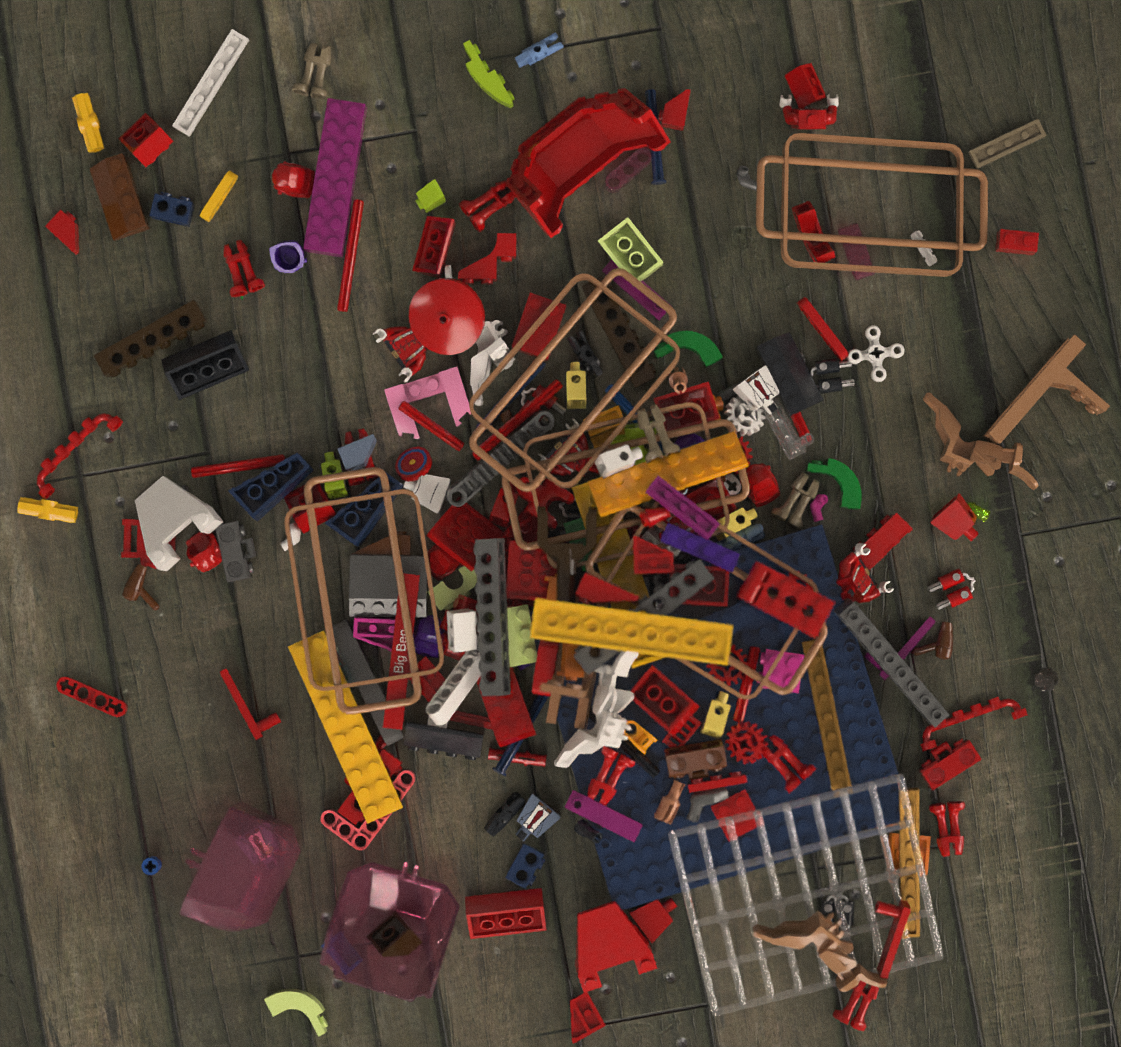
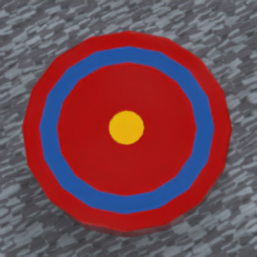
[395,447,433,481]

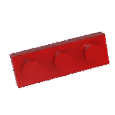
[687,771,747,793]

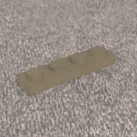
[968,119,1046,169]

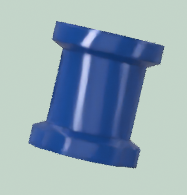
[142,856,162,875]

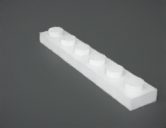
[172,29,249,137]

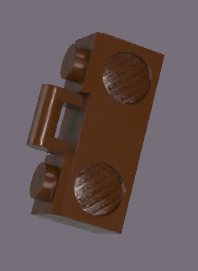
[664,739,727,780]

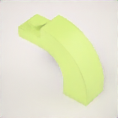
[264,989,328,1037]

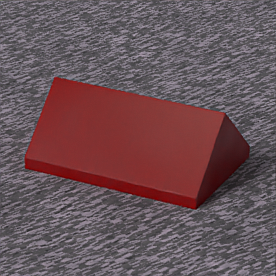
[412,216,456,278]

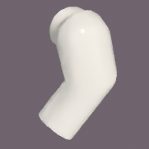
[280,523,301,551]

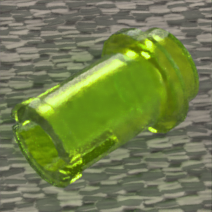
[967,501,990,522]

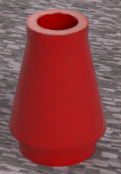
[639,507,670,528]

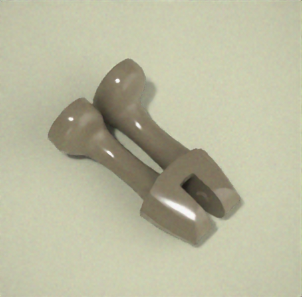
[292,42,331,99]
[637,404,681,463]
[770,472,820,531]

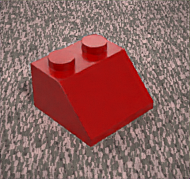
[118,113,174,167]
[284,484,336,534]

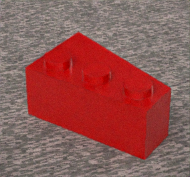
[852,513,913,570]

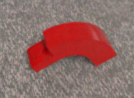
[792,201,835,263]

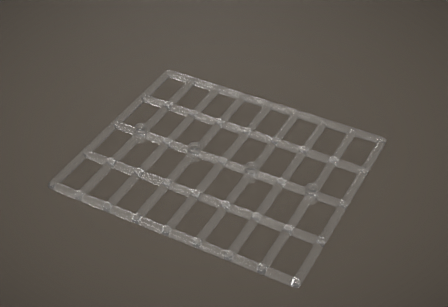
[668,774,944,1016]

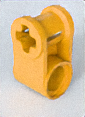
[624,719,658,755]

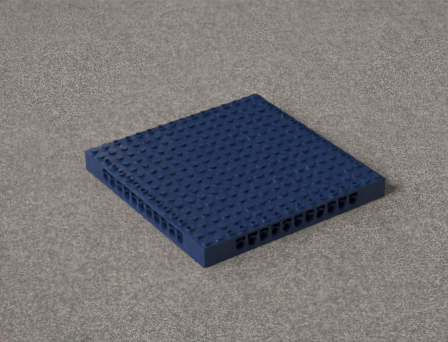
[529,525,907,910]

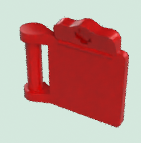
[121,519,176,569]

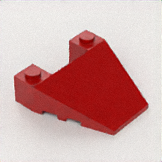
[575,901,657,993]

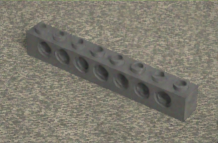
[474,538,511,696]
[574,560,714,675]
[833,598,949,727]

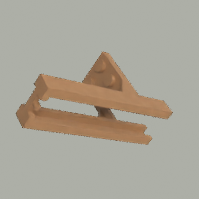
[982,335,1110,444]
[540,596,609,729]

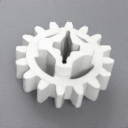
[724,396,766,436]

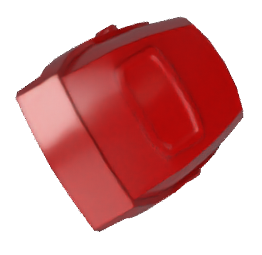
[272,161,315,198]
[739,463,780,507]
[185,531,222,572]
[428,544,463,581]

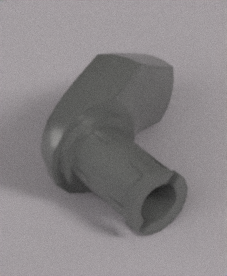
[686,787,728,822]

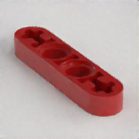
[796,297,849,361]
[56,676,128,717]

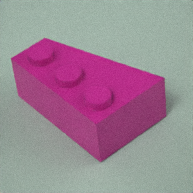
[353,617,395,652]

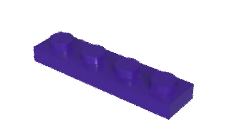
[660,523,740,573]

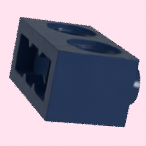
[150,192,195,227]
[505,842,546,889]

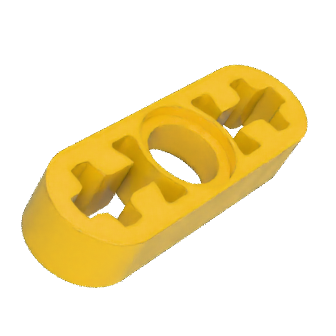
[200,170,238,222]

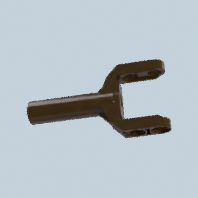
[537,506,597,604]

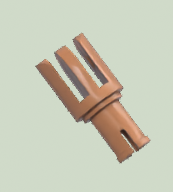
[667,367,688,394]
[654,780,685,824]

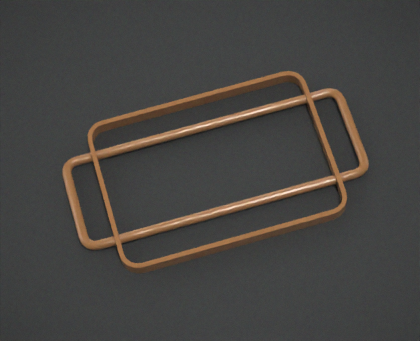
[756,133,988,277]
[469,268,680,492]
[502,402,750,569]
[285,467,444,715]
[585,501,828,700]

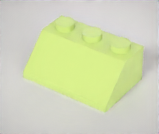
[598,217,663,286]
[489,604,537,667]

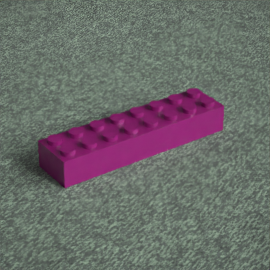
[303,98,367,258]

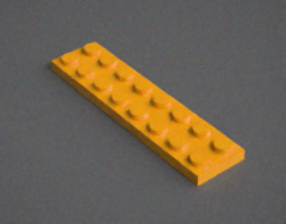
[588,431,748,518]

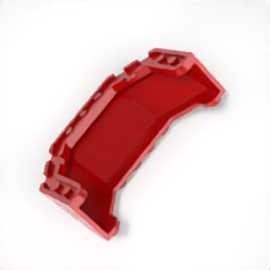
[505,88,671,238]

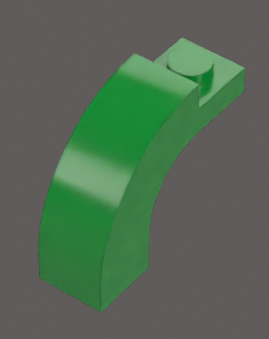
[654,331,723,368]
[806,458,862,510]

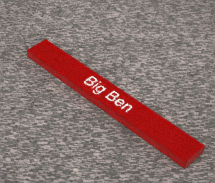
[383,573,420,730]

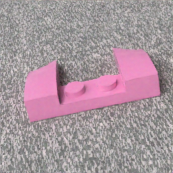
[384,367,471,439]

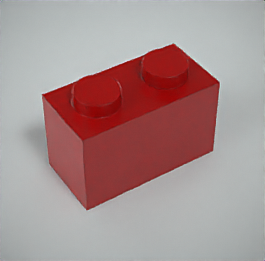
[995,229,1039,255]

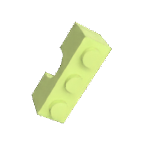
[427,566,488,611]

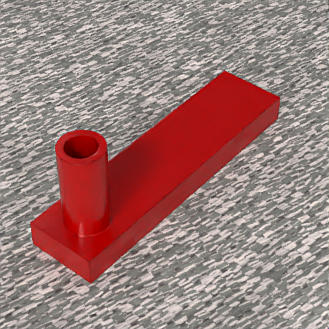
[219,668,281,741]
[875,900,911,979]

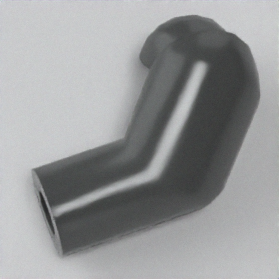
[736,165,757,191]

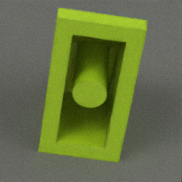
[415,179,446,213]

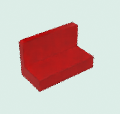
[785,63,827,108]

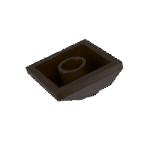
[366,911,423,957]

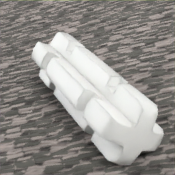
[911,230,937,266]

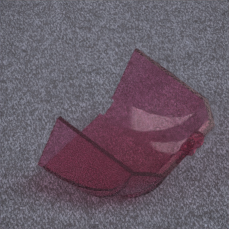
[180,801,301,932]
[320,862,460,1002]

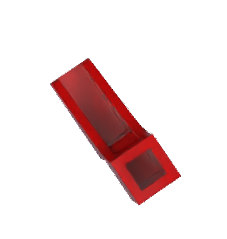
[458,233,517,285]

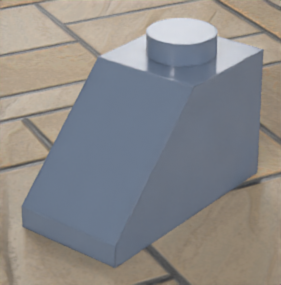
[338,434,377,471]

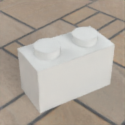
[447,609,479,652]

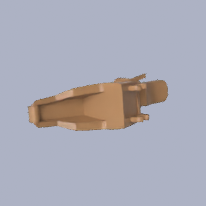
[923,393,1038,490]
[753,911,887,992]

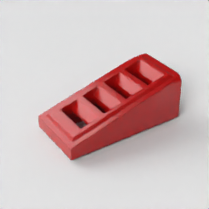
[662,716,702,748]

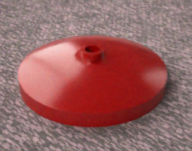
[409,278,485,355]

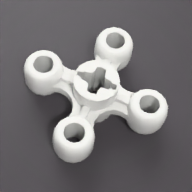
[847,325,904,382]

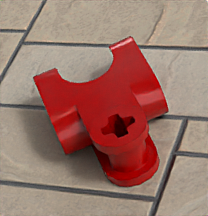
[516,477,575,529]

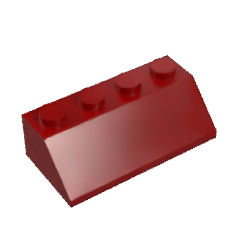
[465,888,547,939]

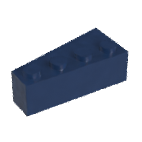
[228,453,314,521]
[325,472,404,548]
[690,601,758,664]

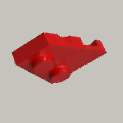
[633,536,674,574]
[570,992,606,1044]

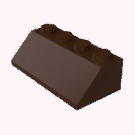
[90,153,150,241]

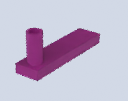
[602,259,671,321]
[645,476,720,540]
[864,617,936,681]
[565,790,643,842]

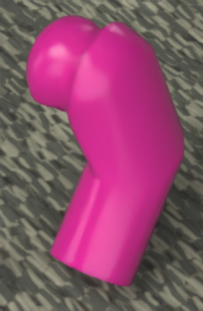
[810,494,828,522]

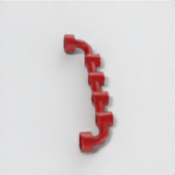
[36,413,123,500]
[920,697,1028,752]

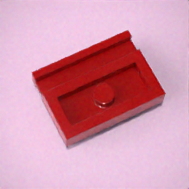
[409,656,446,702]

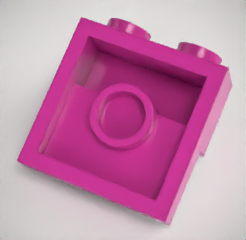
[757,649,804,693]

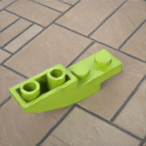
[463,40,515,108]

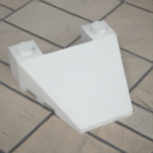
[135,476,223,571]

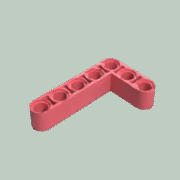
[321,769,416,850]

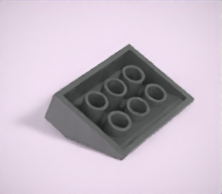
[349,554,428,617]

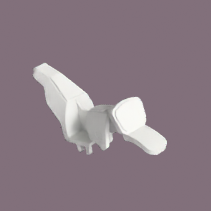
[445,265,508,406]
[554,651,639,768]

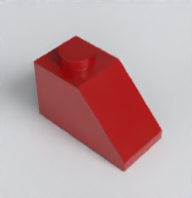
[658,89,691,131]
[45,210,79,255]

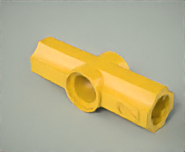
[72,93,105,153]
[17,497,78,523]

